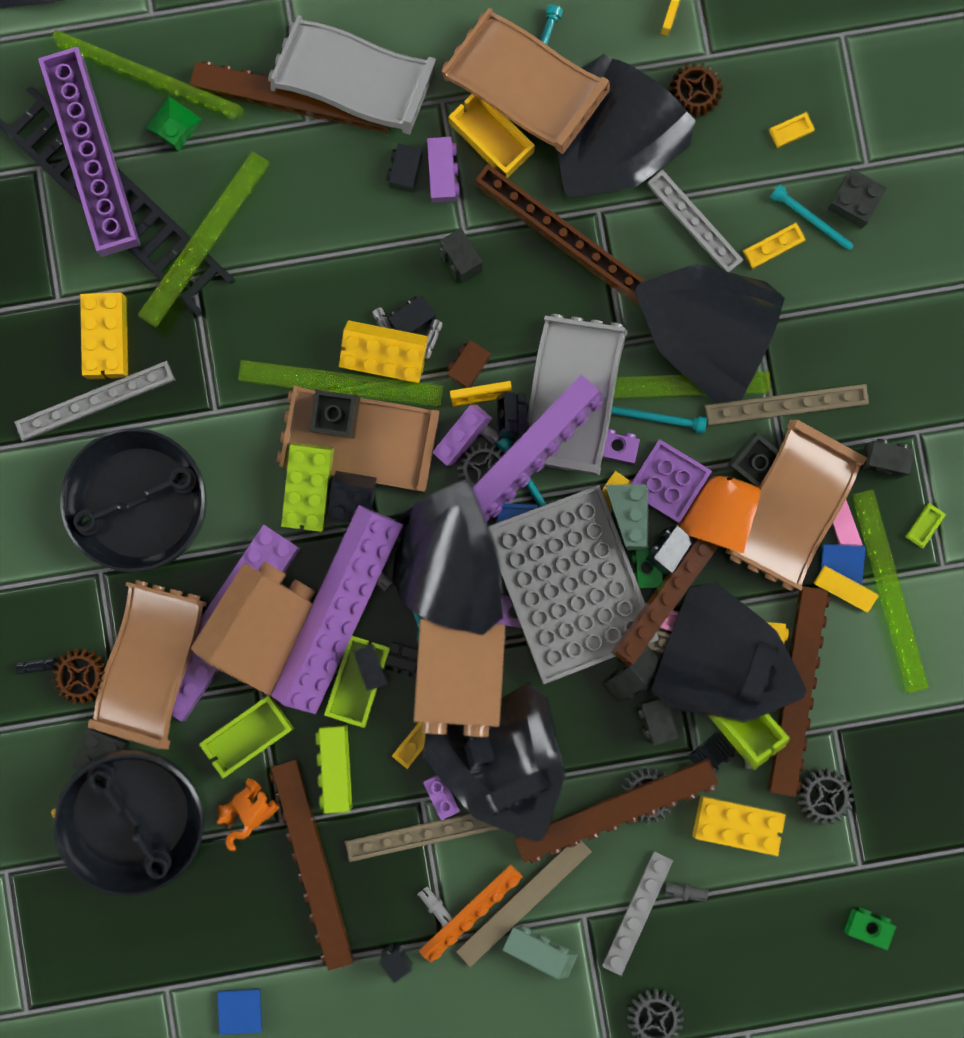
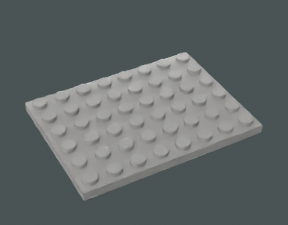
[488,485,659,684]

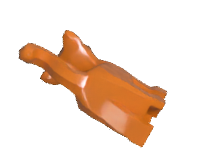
[217,778,280,851]

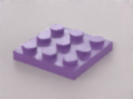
[631,439,712,524]

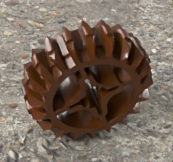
[668,62,724,118]
[52,648,106,704]

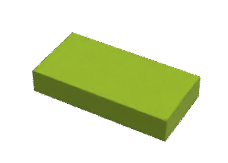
[905,503,946,548]

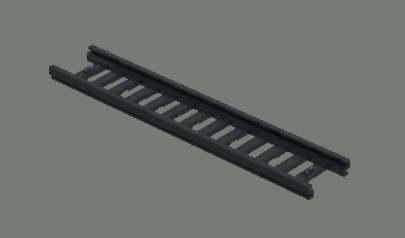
[0,86,235,318]

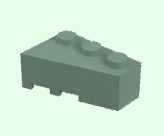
[605,485,649,551]
[503,925,579,979]

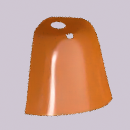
[676,476,761,553]

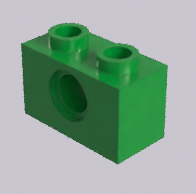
[631,546,663,589]
[844,907,896,950]

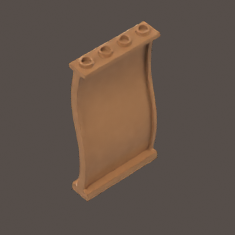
[442,8,610,154]
[277,386,440,494]
[725,420,867,592]
[88,580,207,749]

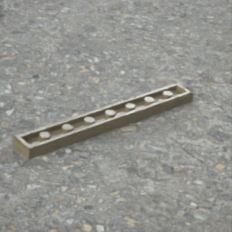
[704,384,869,426]
[345,813,499,862]
[456,840,592,967]

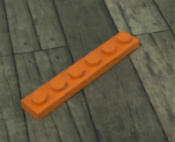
[419,865,523,963]

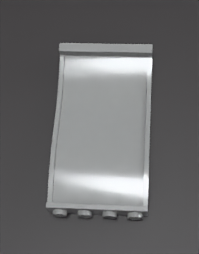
[268,15,436,135]
[527,314,628,476]

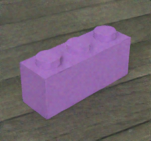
[427,137,459,203]
[432,405,493,466]

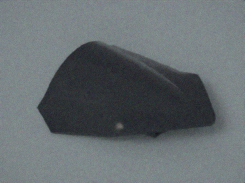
[558,54,695,198]
[635,263,785,402]
[392,481,503,635]
[651,582,807,723]
[423,682,566,842]

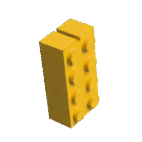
[448,94,535,178]
[80,292,128,379]
[339,320,429,383]
[692,795,786,856]

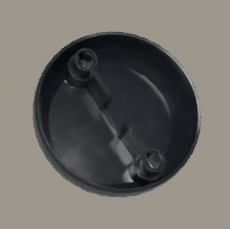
[60,428,207,573]
[53,749,204,895]

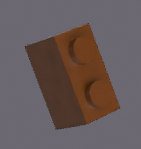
[447,340,491,388]

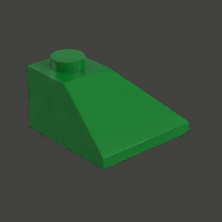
[145,96,202,152]

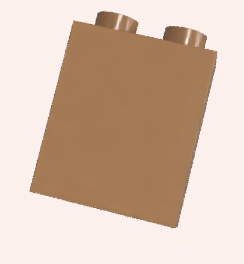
[191,561,316,696]
[413,619,505,737]

